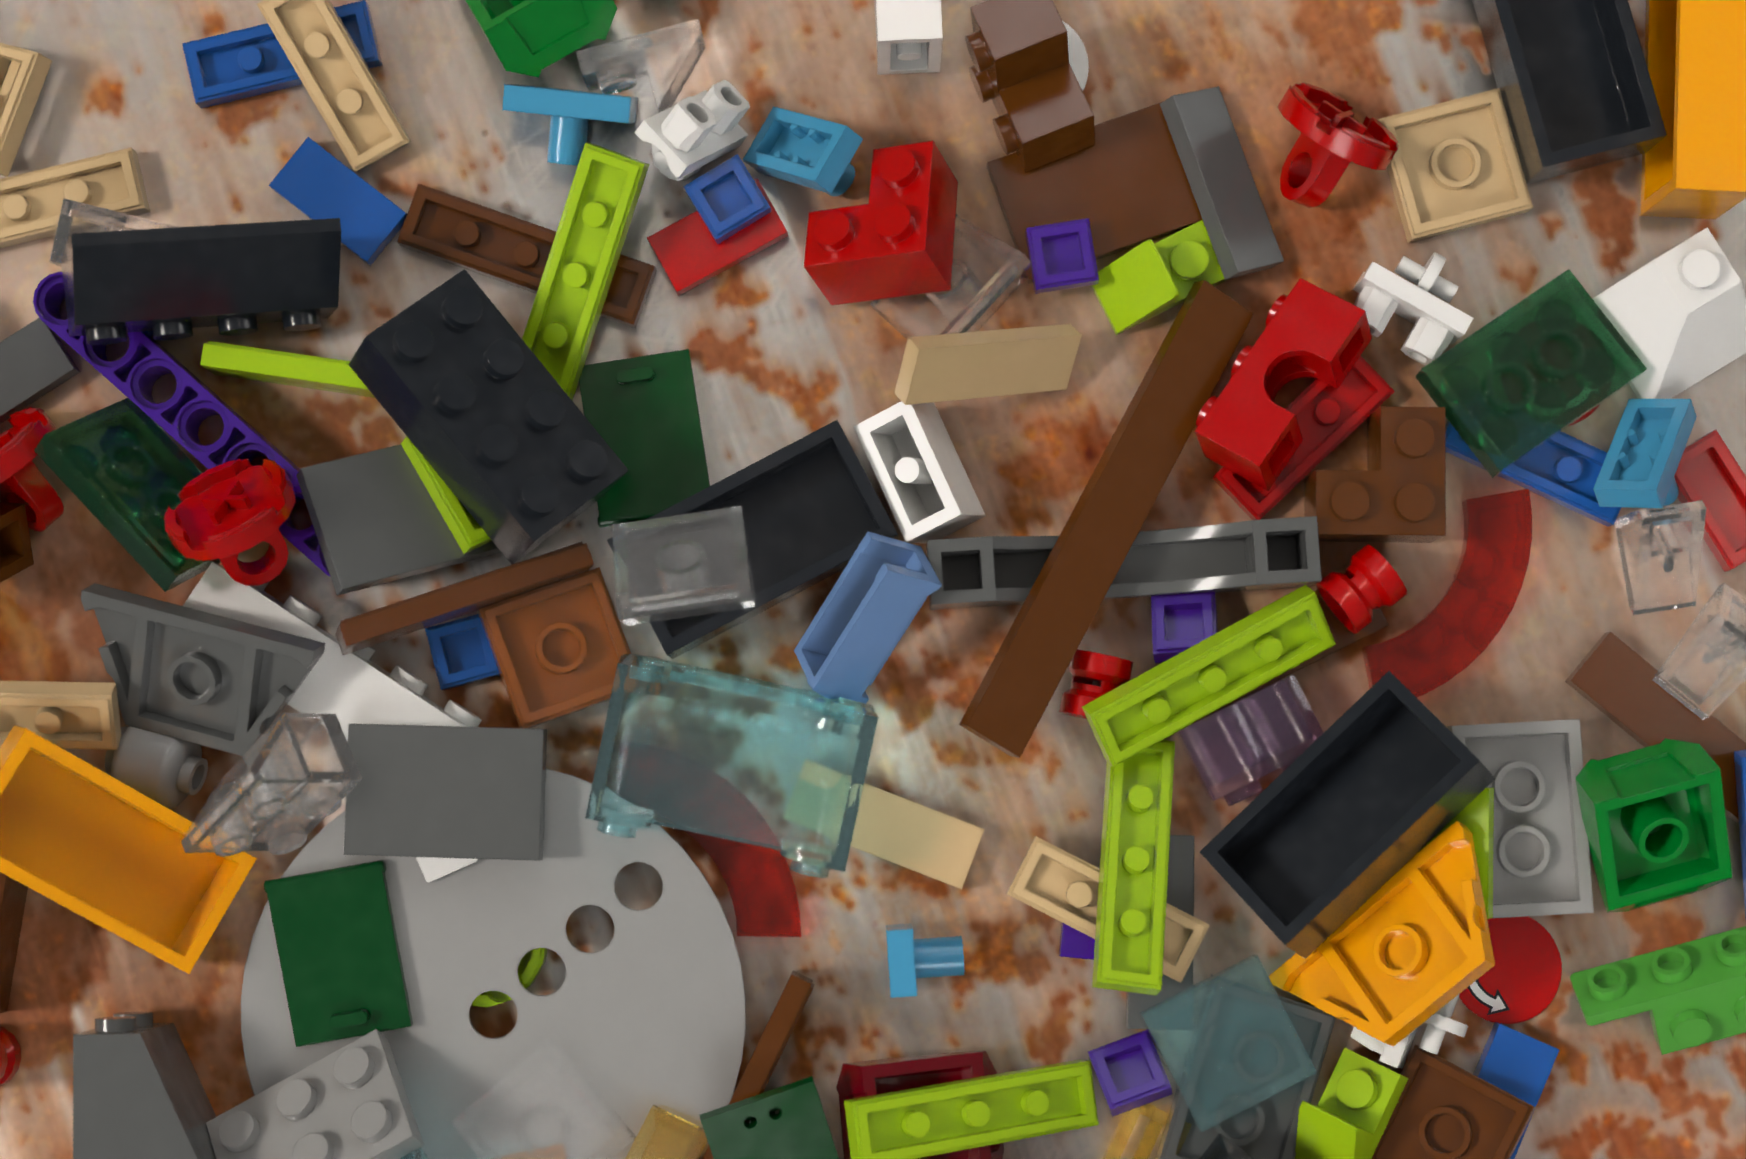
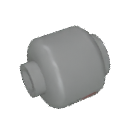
[105,726,208,809]

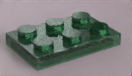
[1415,269,1647,478]
[34,398,221,592]

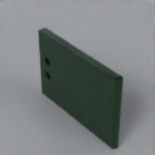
[579,349,710,528]
[264,860,413,1047]
[699,1076,839,1159]

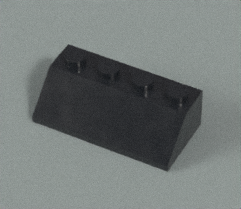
[61,218,341,345]

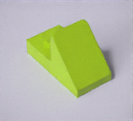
[1091,220,1228,335]
[1295,1047,1409,1159]

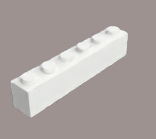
[183,562,482,744]

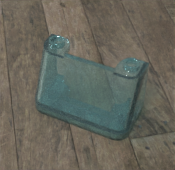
[585,653,878,878]

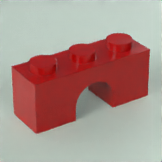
[1195,278,1372,491]

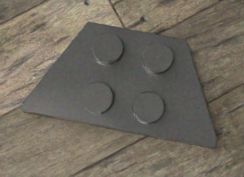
[81,583,325,757]

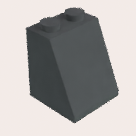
[73,1012,216,1159]

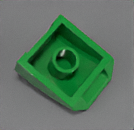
[465,0,617,78]
[1575,738,1732,913]

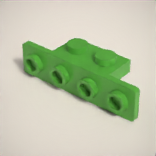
[1570,926,1746,1055]

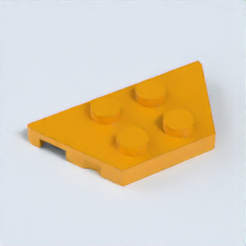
[1268,821,1495,1046]

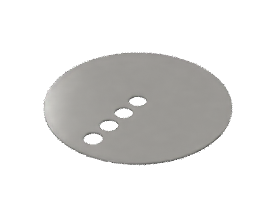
[241,769,746,1159]

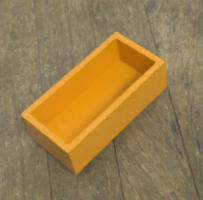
[1640,0,1746,219]
[0,725,257,974]

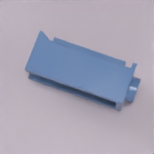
[794,531,942,704]

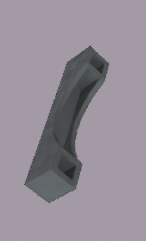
[926,516,1322,610]

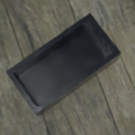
[1472,0,1667,184]
[348,269,629,564]
[607,420,898,659]
[1200,671,1495,959]

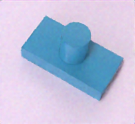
[502,84,638,166]
[743,106,863,197]
[1593,399,1697,509]
[886,923,965,998]

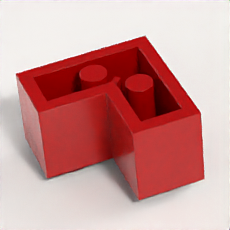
[804,141,958,306]

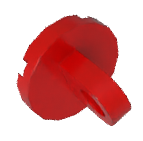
[1277,83,1399,208]
[0,407,64,532]
[164,459,296,586]

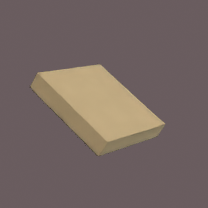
[1377,88,1533,243]

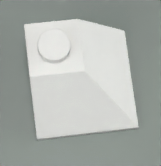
[1580,227,1746,399]

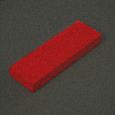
[1212,356,1395,520]

